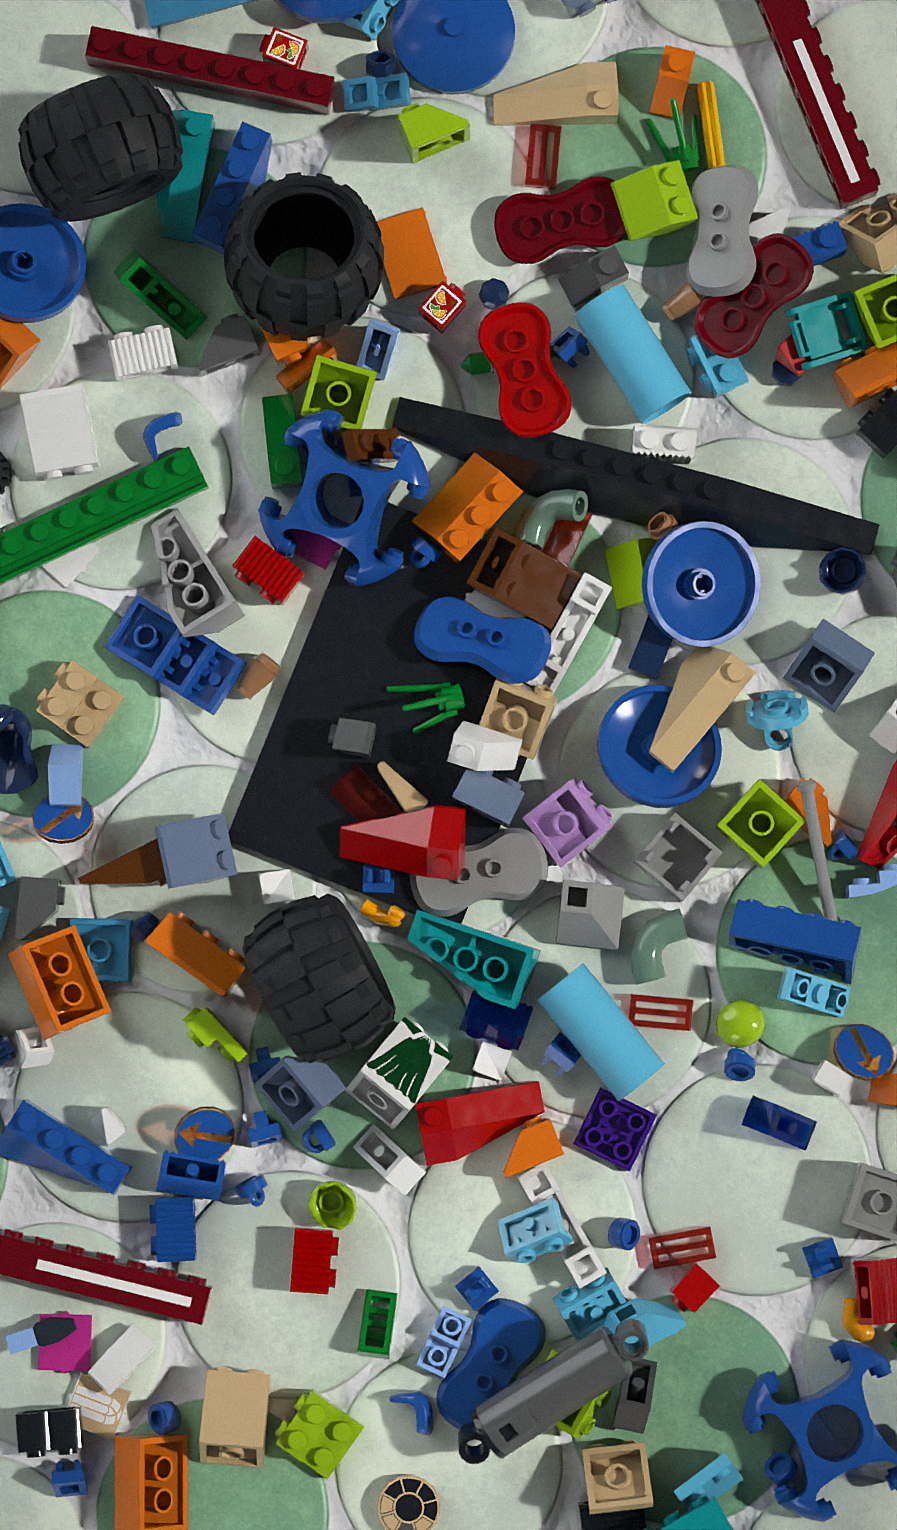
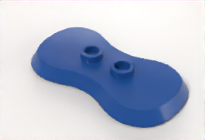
[414,596,551,684]
[436,1298,546,1430]

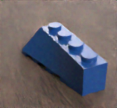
[192,121,272,254]
[729,899,861,985]
[0,1100,133,1195]

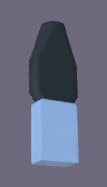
[5,1318,77,1354]

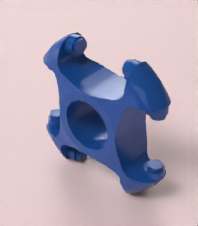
[258,409,431,587]
[742,1339,897,1522]

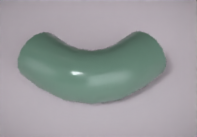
[514,489,588,551]
[630,908,688,985]

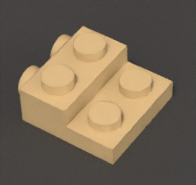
[35,660,125,748]
[479,678,558,760]
[582,1440,653,1514]

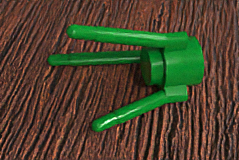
[646,97,701,173]
[386,682,465,734]

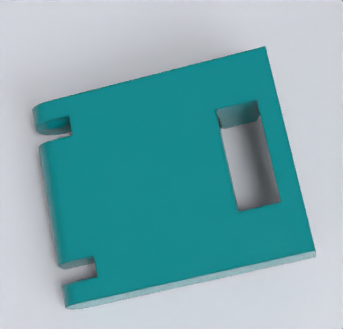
[785,290,868,370]

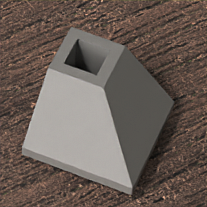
[556,880,625,950]

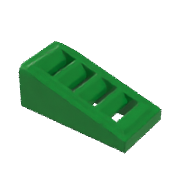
[357,1289,398,1359]

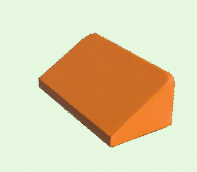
[276,340,337,394]

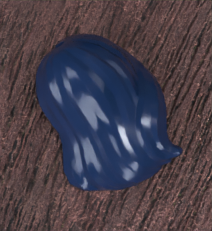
[0,704,38,794]

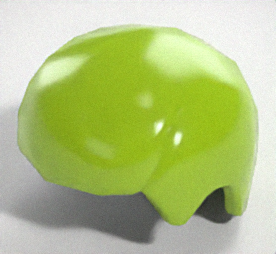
[715,999,766,1048]
[308,1181,357,1230]

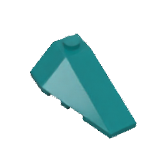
[156,109,215,243]
[407,910,541,1009]

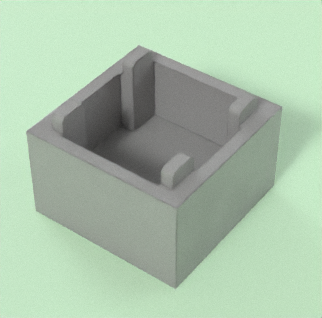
[633,813,723,902]
[840,1162,897,1241]

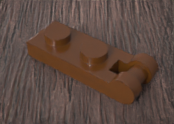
[341,427,400,463]

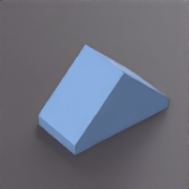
[356,318,400,381]
[48,744,84,806]

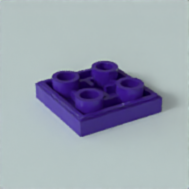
[573,1087,657,1172]

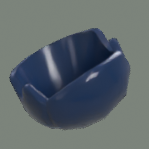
[819,547,866,595]

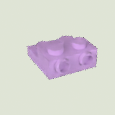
[522,777,613,867]

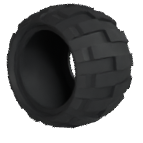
[18,73,183,222]
[224,172,384,341]
[243,894,396,1063]

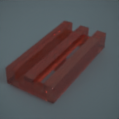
[525,123,561,189]
[628,994,694,1031]
[648,1226,716,1269]

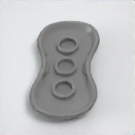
[686,165,759,297]
[410,827,548,917]

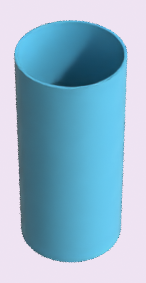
[574,284,692,424]
[537,963,665,1101]

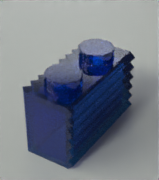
[459,989,533,1050]

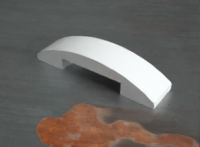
[526,572,612,695]
[518,1162,607,1289]

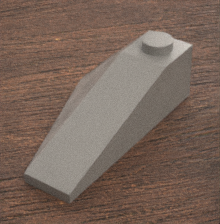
[151,508,245,637]

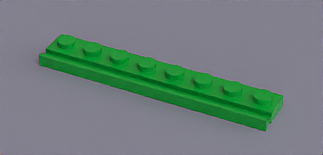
[0,446,209,586]

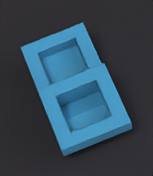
[342,73,411,112]

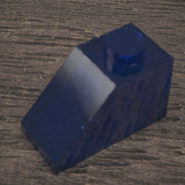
[741,1096,817,1151]

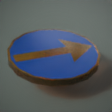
[32,796,95,844]
[833,1024,894,1081]
[174,1106,236,1161]

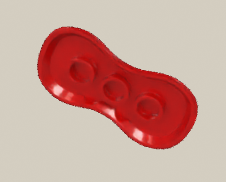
[478,302,571,437]

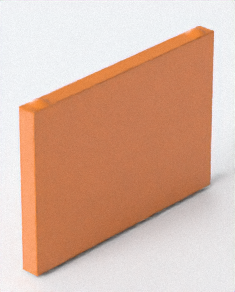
[377,207,447,300]

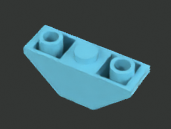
[776,967,851,1018]
[603,1298,687,1348]

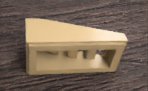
[377,761,429,813]

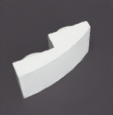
[88,1324,156,1395]

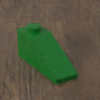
[114,249,208,340]
[262,393,303,490]

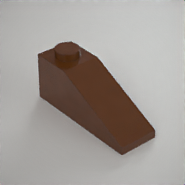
[78,838,167,887]

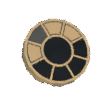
[377,1475,440,1530]

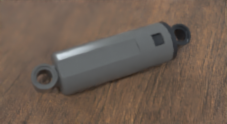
[458,1319,649,1464]

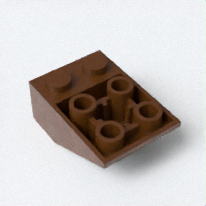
[467,528,581,630]

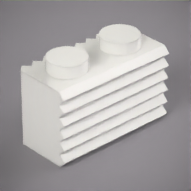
[108,325,178,382]
[631,424,697,464]

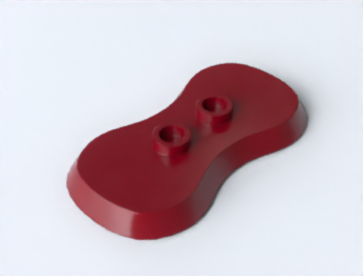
[494,176,627,264]
[694,233,814,358]

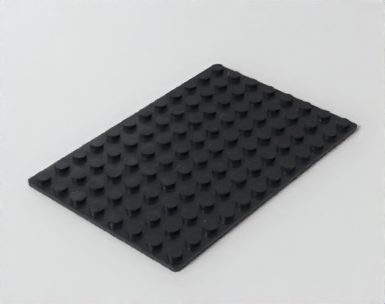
[228,499,581,924]

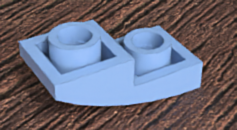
[845,864,897,899]
[415,1306,472,1380]

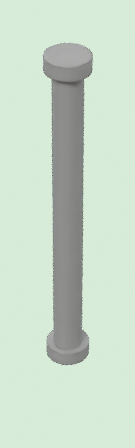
[797,780,840,922]

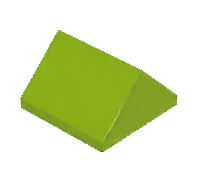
[605,538,657,610]

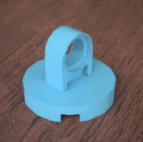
[745,690,809,751]

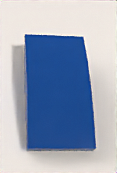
[104,595,247,716]

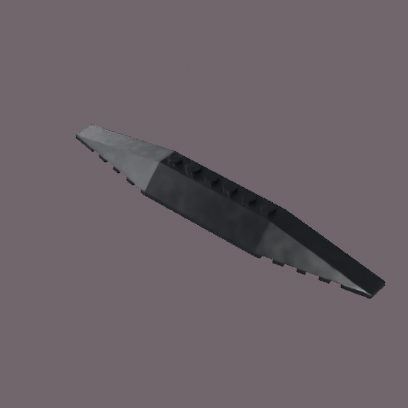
[392,397,880,555]

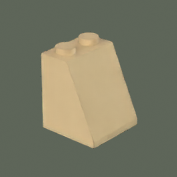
[199,1367,270,1468]

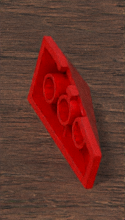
[857,760,897,869]
[340,805,466,880]
[415,1081,545,1166]

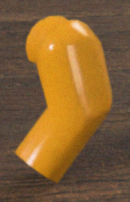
[359,899,405,928]
[842,1298,875,1342]

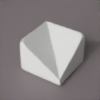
[259,869,296,906]
[12,1027,55,1069]
[472,1041,512,1081]
[811,1060,851,1097]
[91,1107,128,1146]

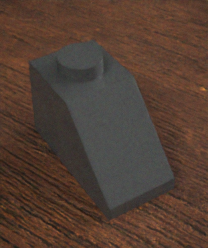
[558,245,629,308]
[198,314,260,377]
[328,718,376,759]
[15,876,66,940]
[612,1359,657,1434]

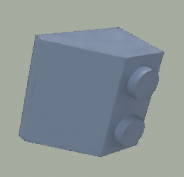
[783,618,875,713]
[452,768,525,828]
[155,814,238,889]
[255,1055,347,1133]

